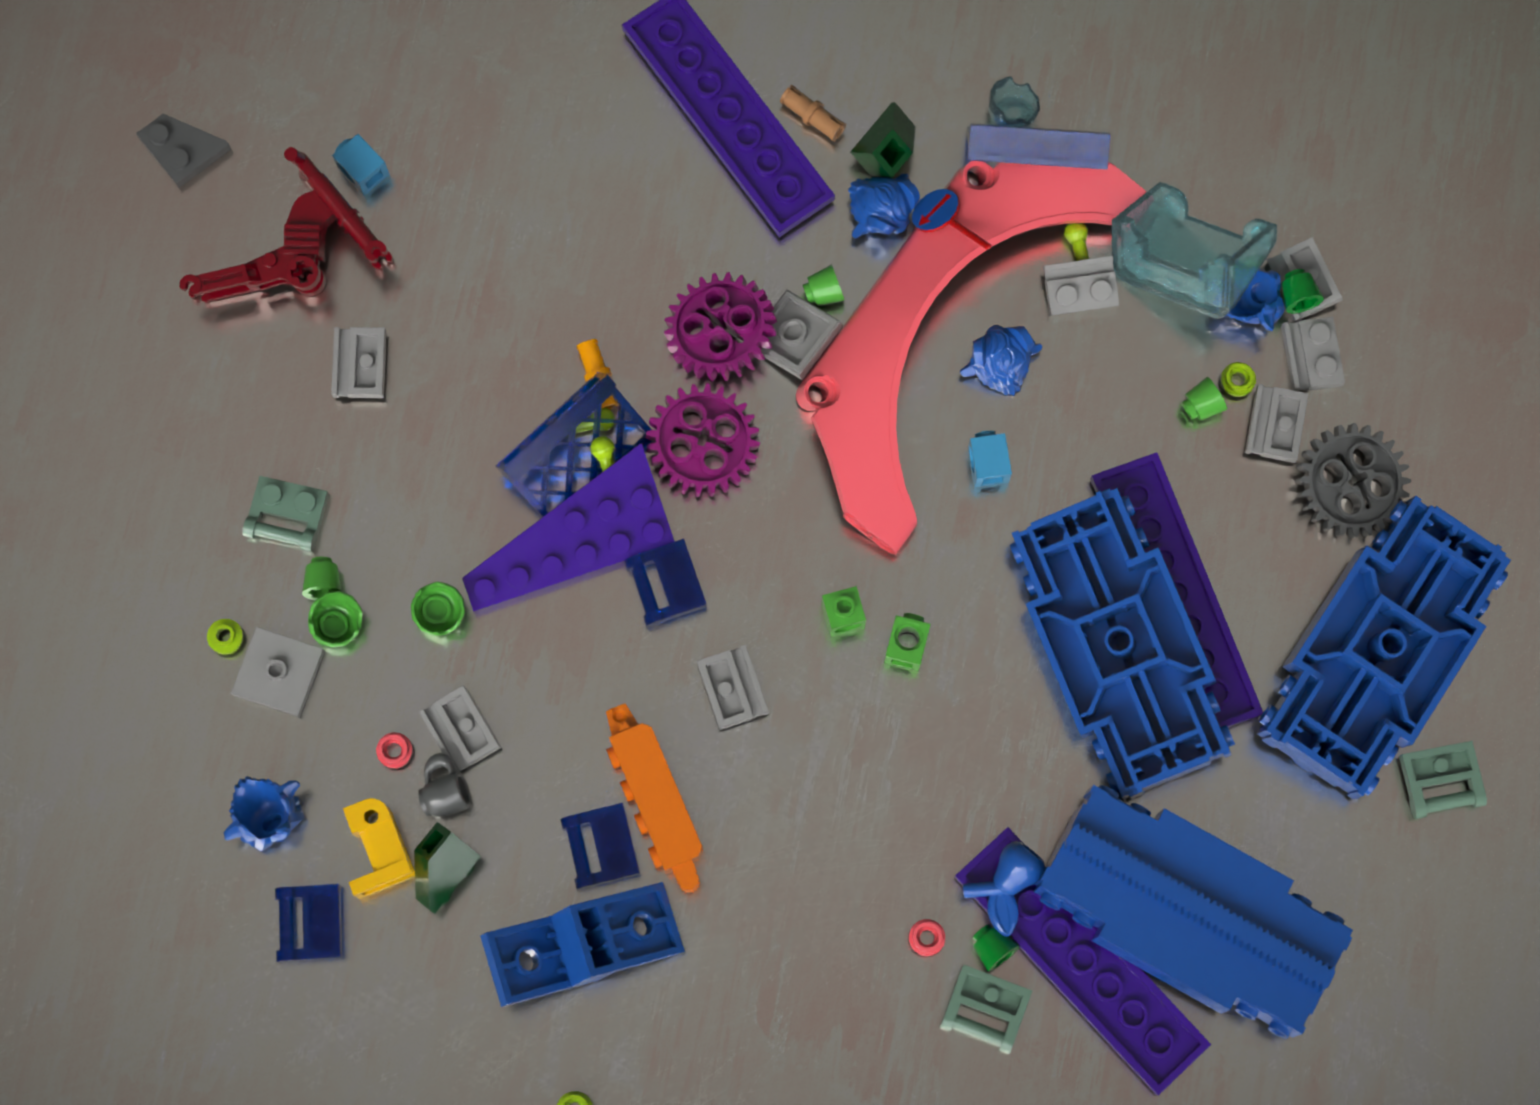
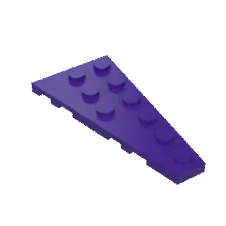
[462,443,675,612]

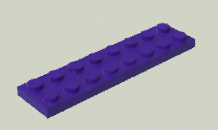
[622,0,835,237]
[1090,452,1263,728]
[954,827,1212,1096]

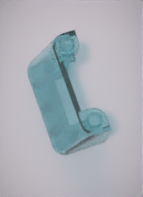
[1112,182,1277,319]

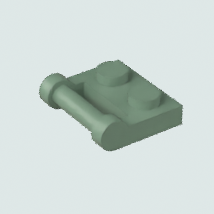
[243,476,330,552]
[1399,741,1487,819]
[940,964,1032,1054]

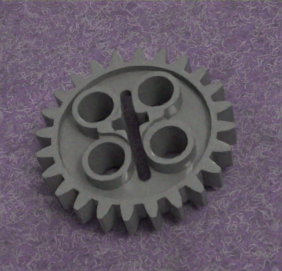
[1295,423,1411,539]

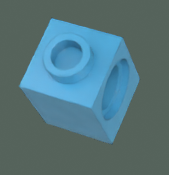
[332,134,390,196]
[968,430,1012,488]

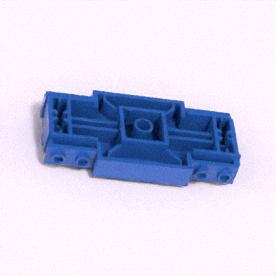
[1010,488,1235,799]
[1257,496,1511,799]
[1034,785,1353,1039]

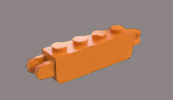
[606,703,703,894]

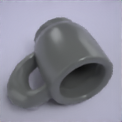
[418,753,471,817]

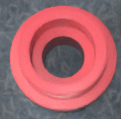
[376,732,413,769]
[909,919,945,956]

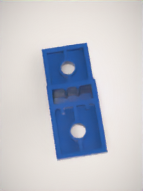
[480,882,685,1007]

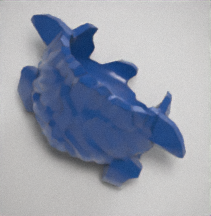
[848,174,920,239]
[1215,257,1285,331]
[960,325,1042,396]
[224,776,305,852]

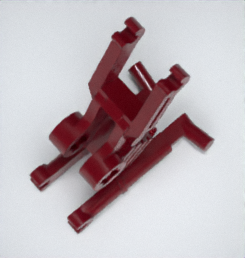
[179,147,394,304]

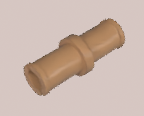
[780,85,846,142]

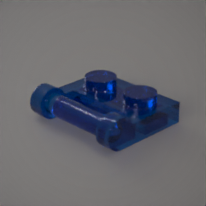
[624,539,707,627]
[560,803,640,890]
[275,884,343,963]

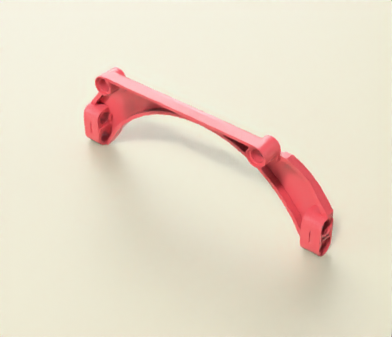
[796,156,1150,555]

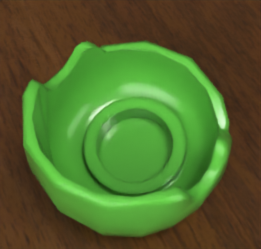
[410,582,465,636]
[308,591,363,648]

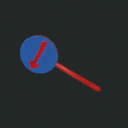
[912,189,991,250]

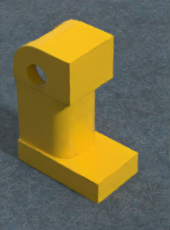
[343,798,415,899]

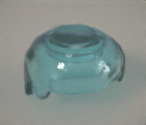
[988,77,1040,131]

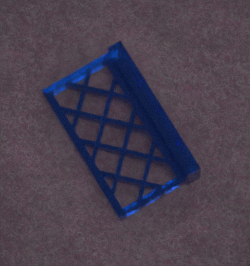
[966,123,1111,170]
[495,372,652,517]

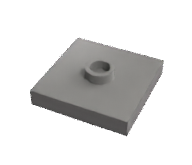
[761,290,843,380]
[231,627,325,718]

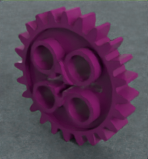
[664,272,777,382]
[646,383,760,497]

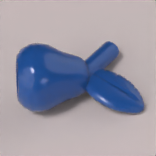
[963,841,1045,937]

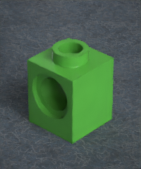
[821,586,866,637]
[884,613,931,671]

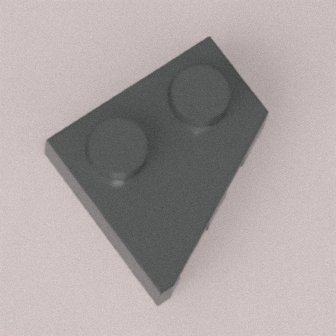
[136,114,231,188]

